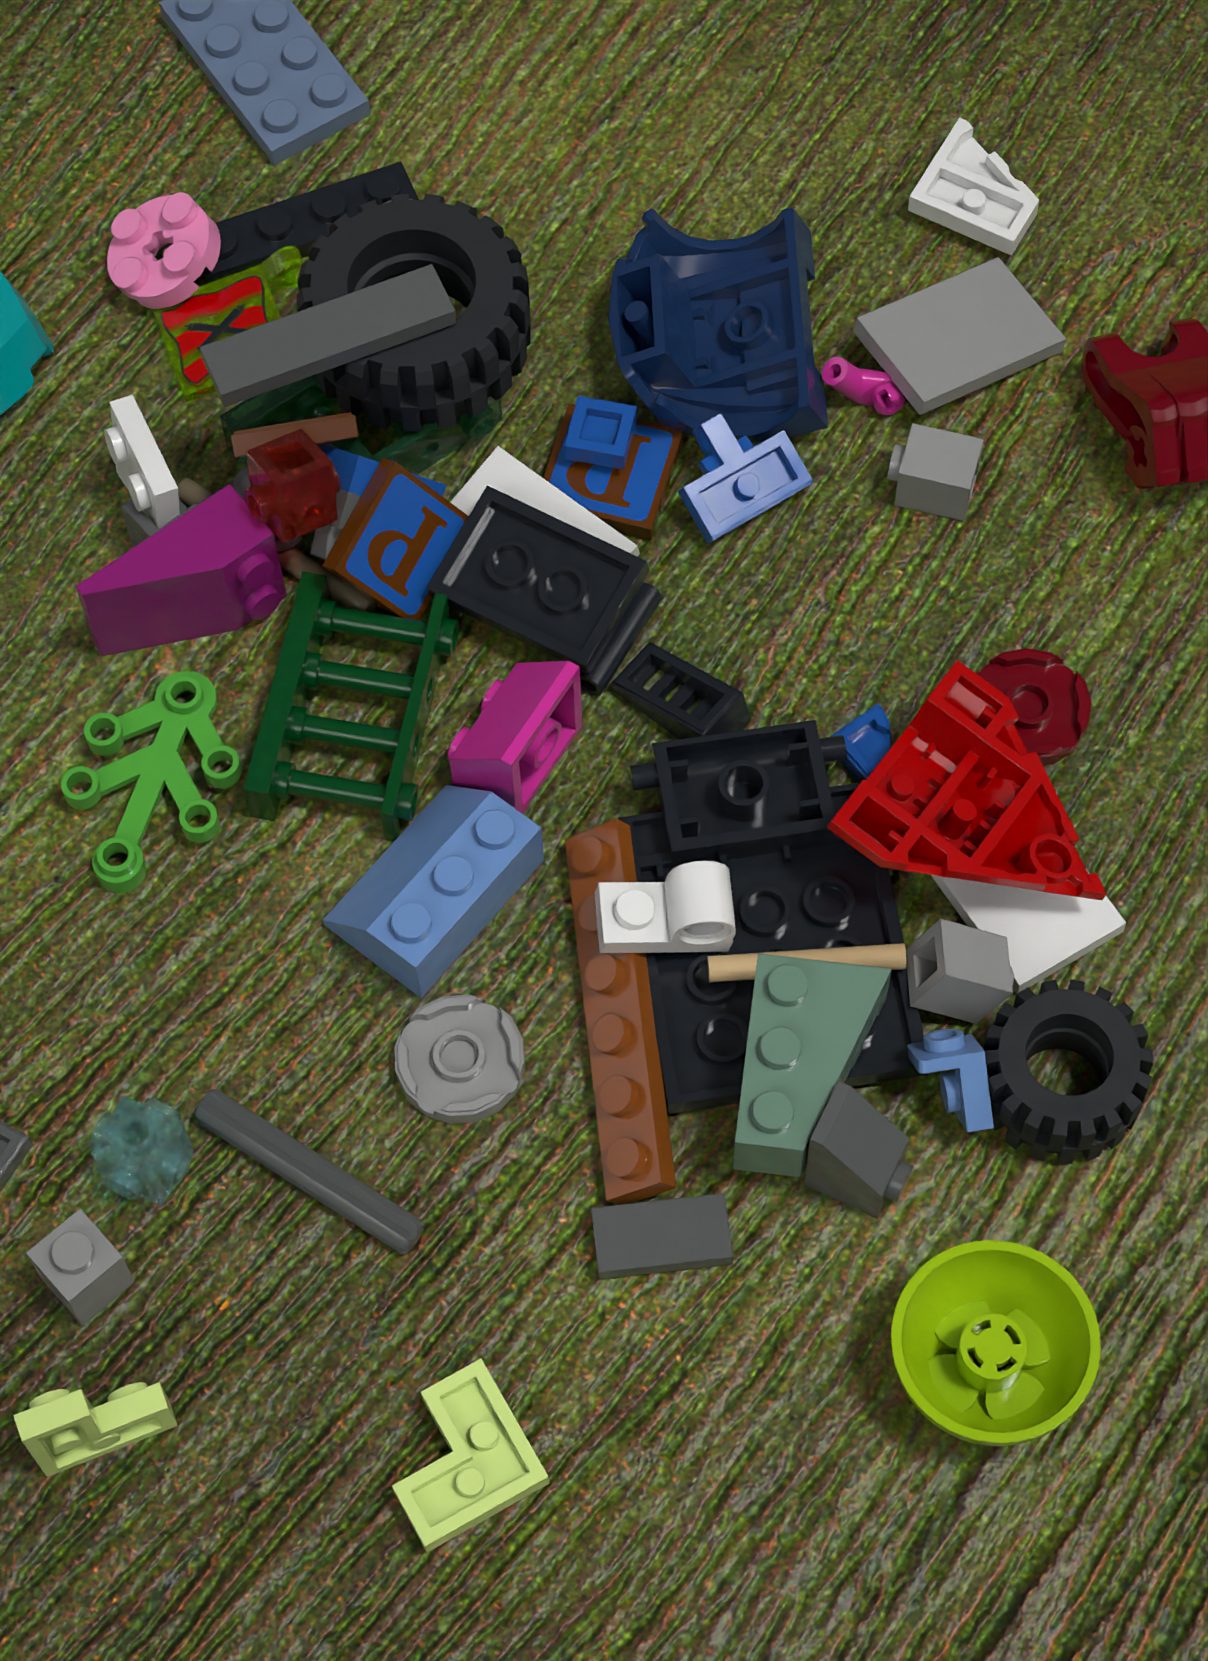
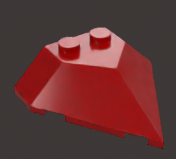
[827,660,1107,901]

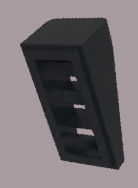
[610,642,751,739]

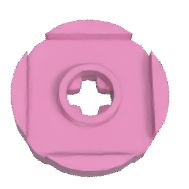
[107,192,221,309]

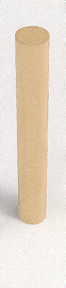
[707,943,907,982]

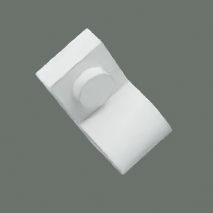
[594,861,736,953]

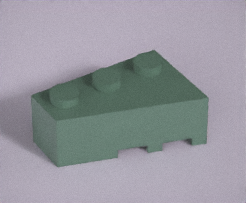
[733,953,892,1177]

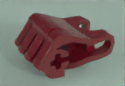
[1081,318,1208,489]

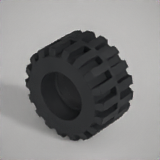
[983,980,1153,1164]

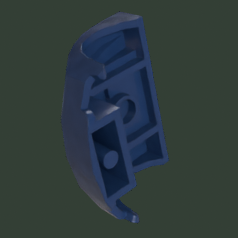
[608,207,828,443]

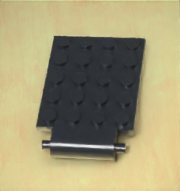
[618,720,928,1114]

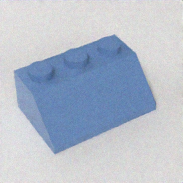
[323,785,544,998]

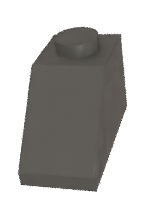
[804,1081,914,1218]

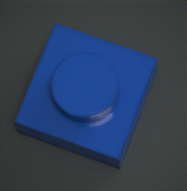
[565,396,637,469]

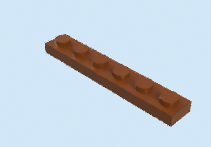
[565,818,676,1205]

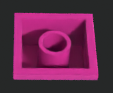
[447,661,583,814]

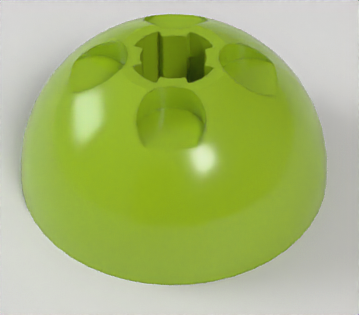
[891,1240,1101,1447]

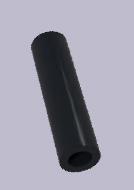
[580,582,663,696]

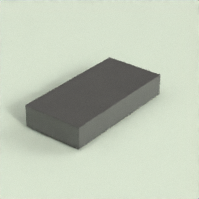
[591,1193,733,1280]

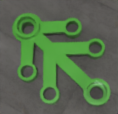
[61,671,242,894]

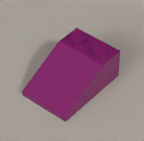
[75,484,287,656]

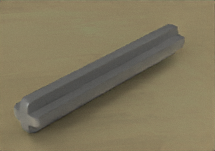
[194,1089,424,1254]

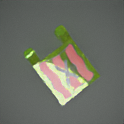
[153,246,303,402]

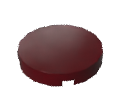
[976,648,1092,766]

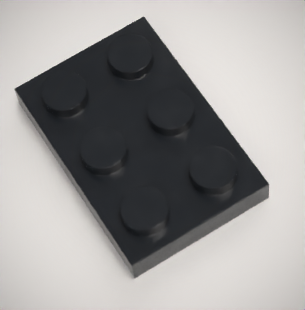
[426,485,650,675]

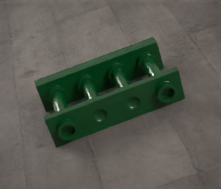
[243,571,459,842]

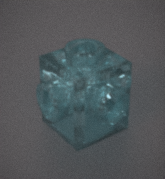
[90,1096,193,1206]

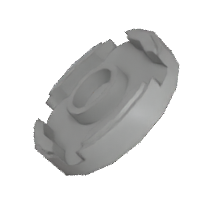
[394,994,525,1124]

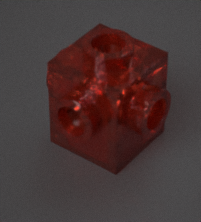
[245,428,341,543]

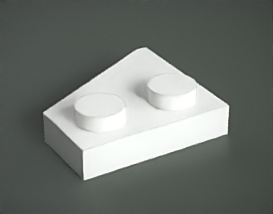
[908,117,1039,256]
[104,394,180,529]

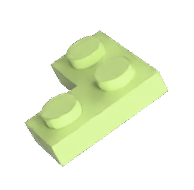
[392,1359,549,1553]
[13,1382,178,1477]

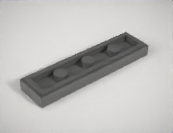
[200,264,457,407]

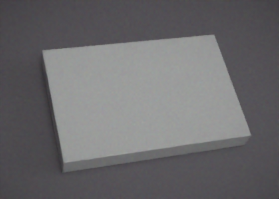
[853,257,1066,415]

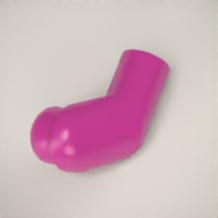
[822,357,905,415]

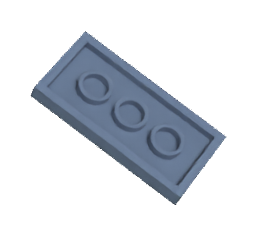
[159,0,371,165]

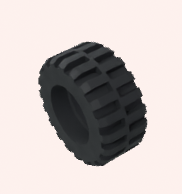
[296,194,531,431]

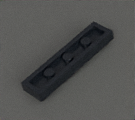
[200,161,419,291]

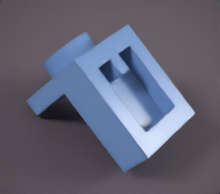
[907,1029,994,1132]

